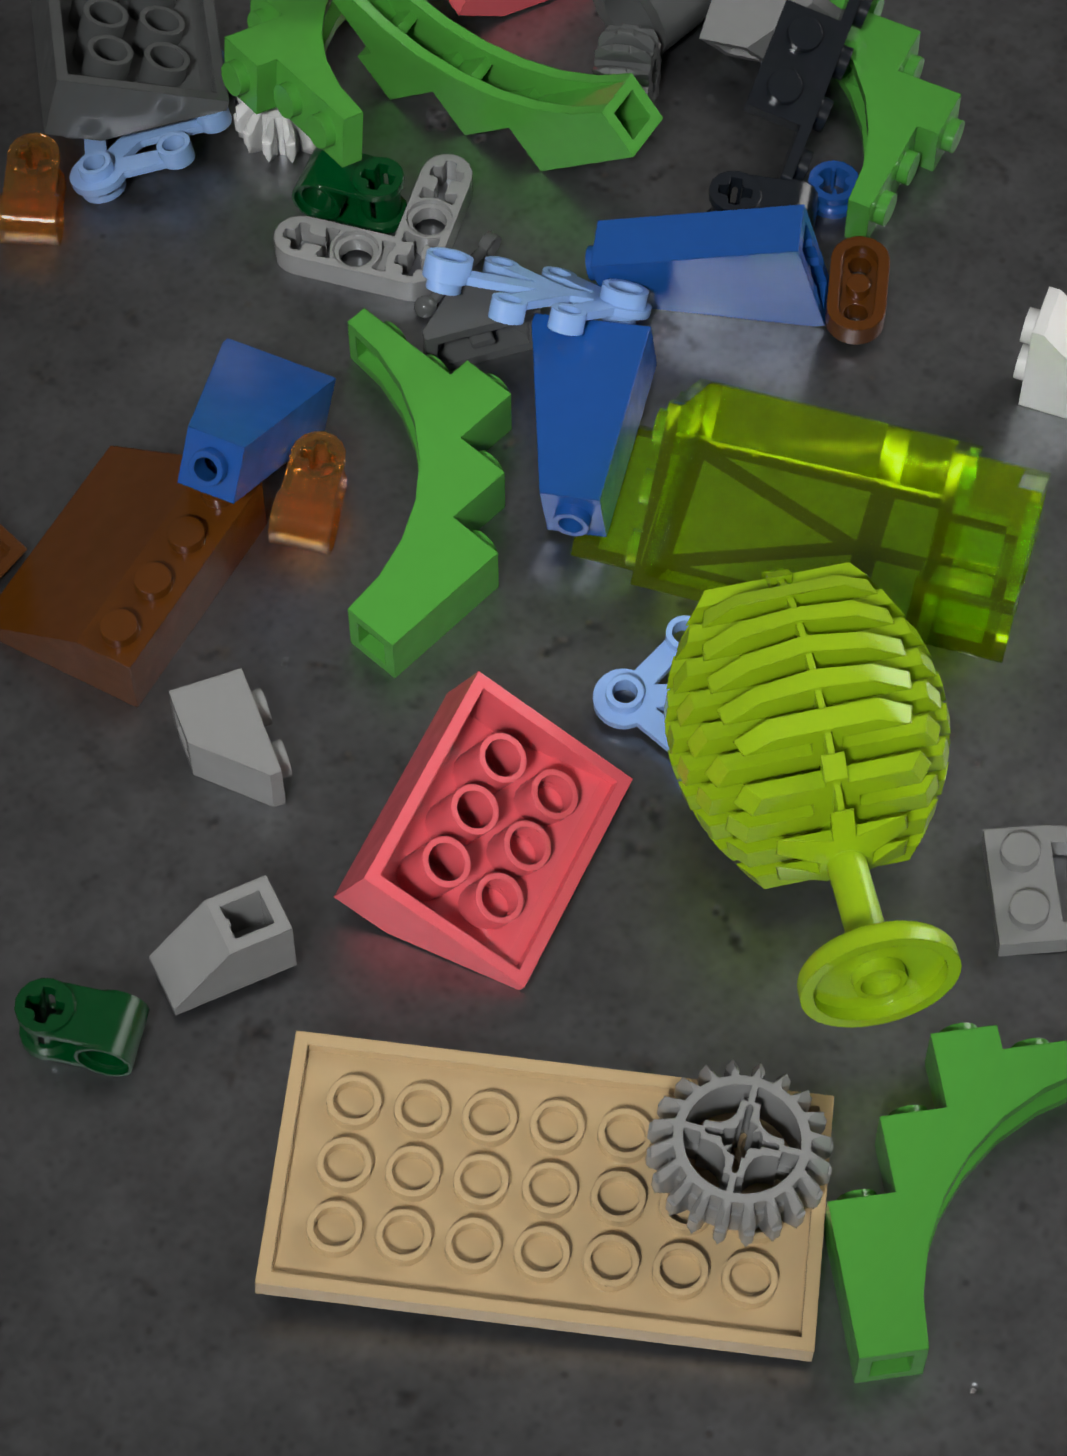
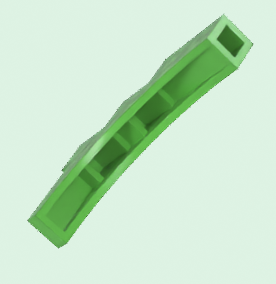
[221,0,363,168]
[332,0,663,171]
[829,0,965,238]
[347,308,512,678]
[824,1023,1067,1383]

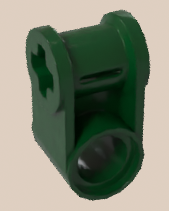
[292,147,407,234]
[14,978,150,1077]

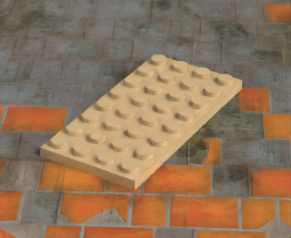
[255,1031,834,1362]

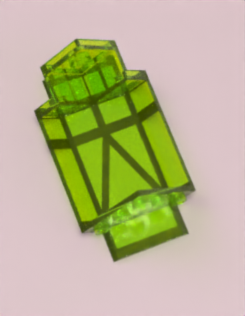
[571,378,1051,663]

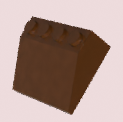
[0,445,267,708]

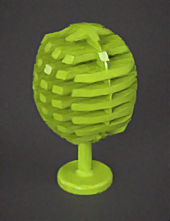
[664,562,962,1028]

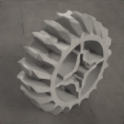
[645,1060,833,1247]

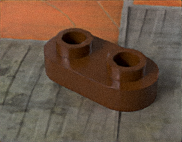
[825,236,890,345]

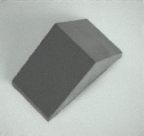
[422,285,541,371]

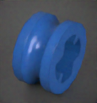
[808,160,859,219]

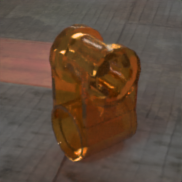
[0,132,67,246]
[268,431,348,555]

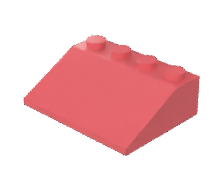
[334,671,633,990]

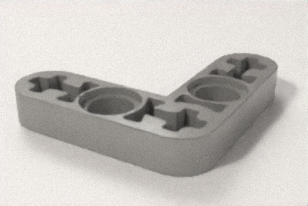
[274,154,473,301]

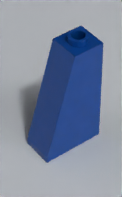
[585,204,829,327]
[532,313,657,537]
[177,338,336,504]

